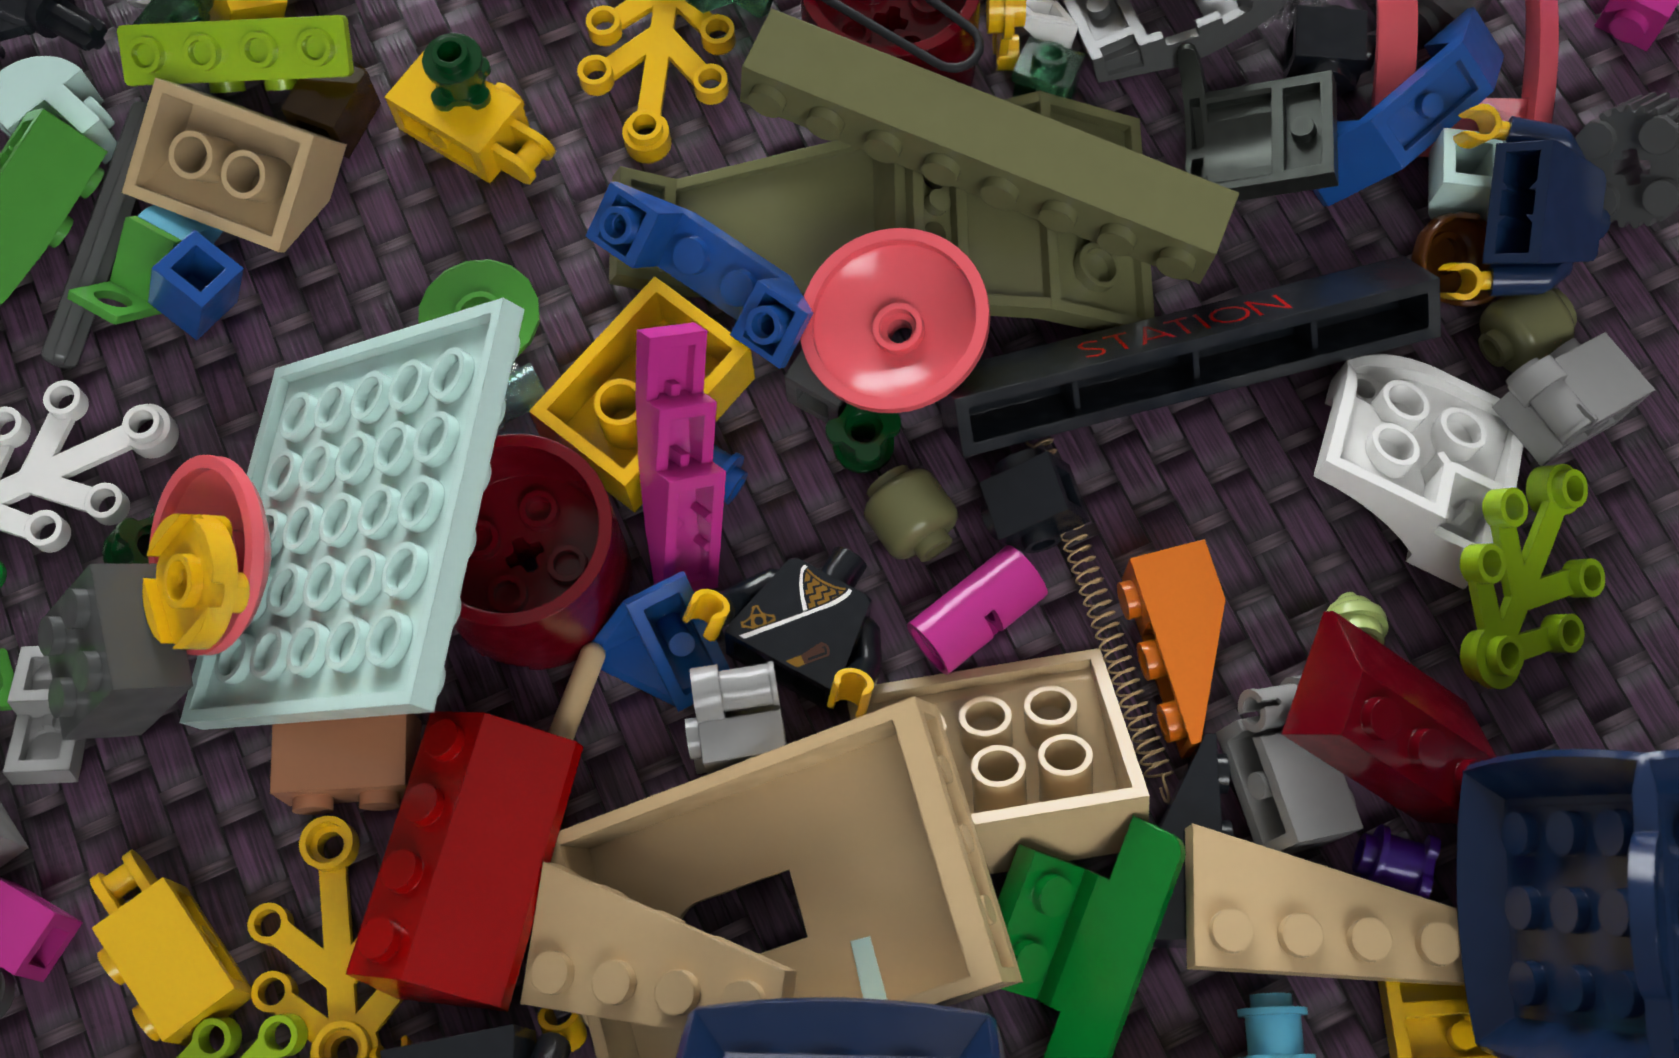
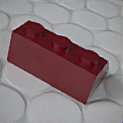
[1281,611,1497,824]

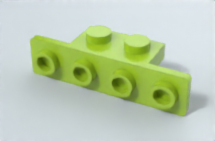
[117,15,354,93]

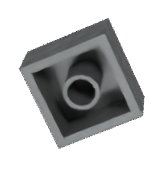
[38,563,193,741]

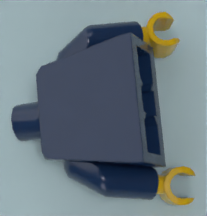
[1438,104,1611,301]

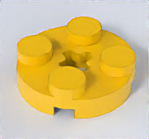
[142,513,250,650]

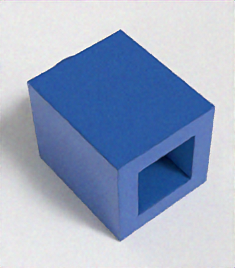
[148,229,244,341]

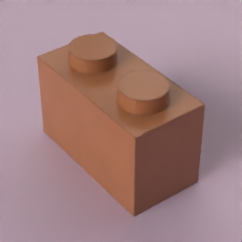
[270,714,422,815]

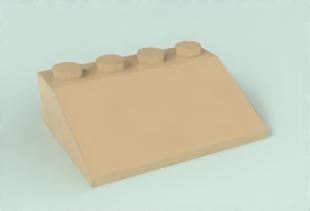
[847,648,1150,874]

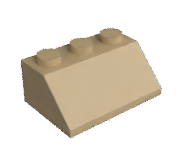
[122,78,347,253]

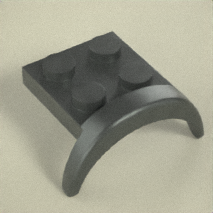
[1177,43,1339,202]

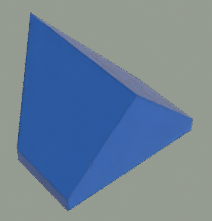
[592,571,730,712]

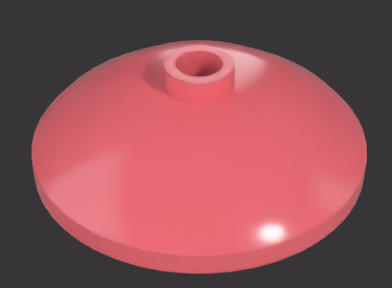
[800,228,991,413]
[148,455,271,655]

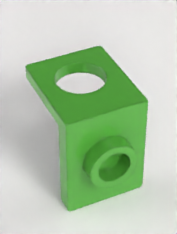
[67,215,181,325]

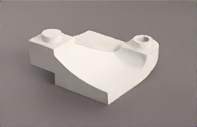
[1313,354,1524,589]

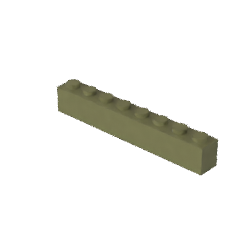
[740,8,1239,284]

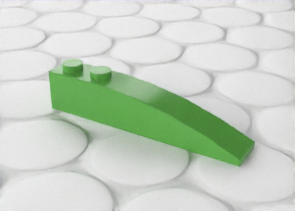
[0,108,108,306]

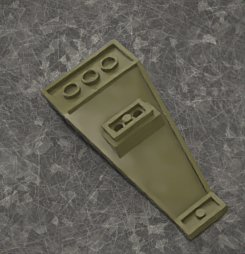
[609,91,1155,332]

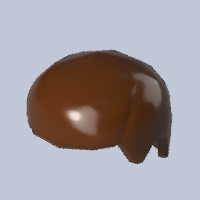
[1410,211,1497,307]

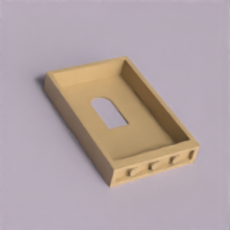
[551,696,1023,1058]

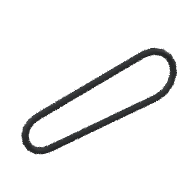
[820,0,984,73]

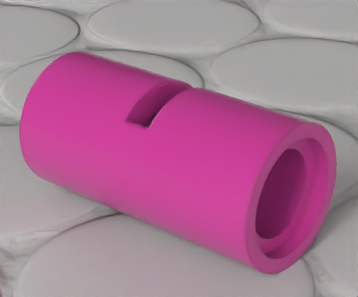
[907,545,1048,675]

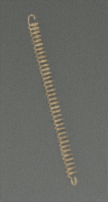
[1026,438,1174,804]

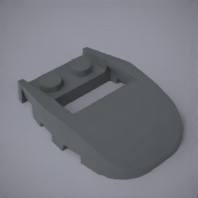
[1059,0,1288,83]

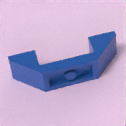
[1312,7,1505,207]
[585,182,814,369]

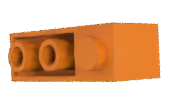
[1117,539,1226,759]

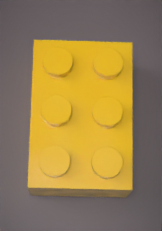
[529,276,755,513]

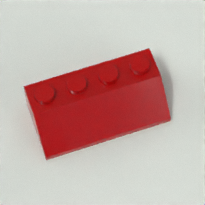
[346,711,583,1012]

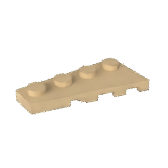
[1185,823,1465,986]
[520,862,797,1031]

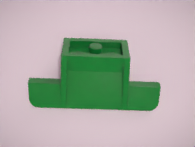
[998,815,1186,1058]

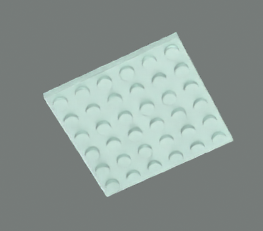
[180,298,525,730]

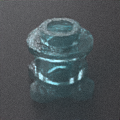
[497,361,546,435]

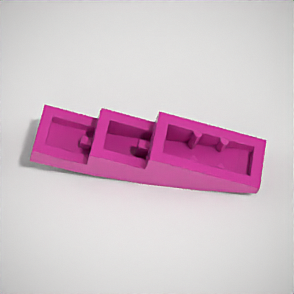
[635,322,726,593]

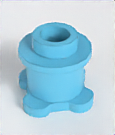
[1237,993,1316,1058]

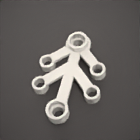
[0,380,179,553]

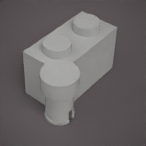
[1492,332,1655,466]
[685,661,787,774]
[1216,675,1364,854]

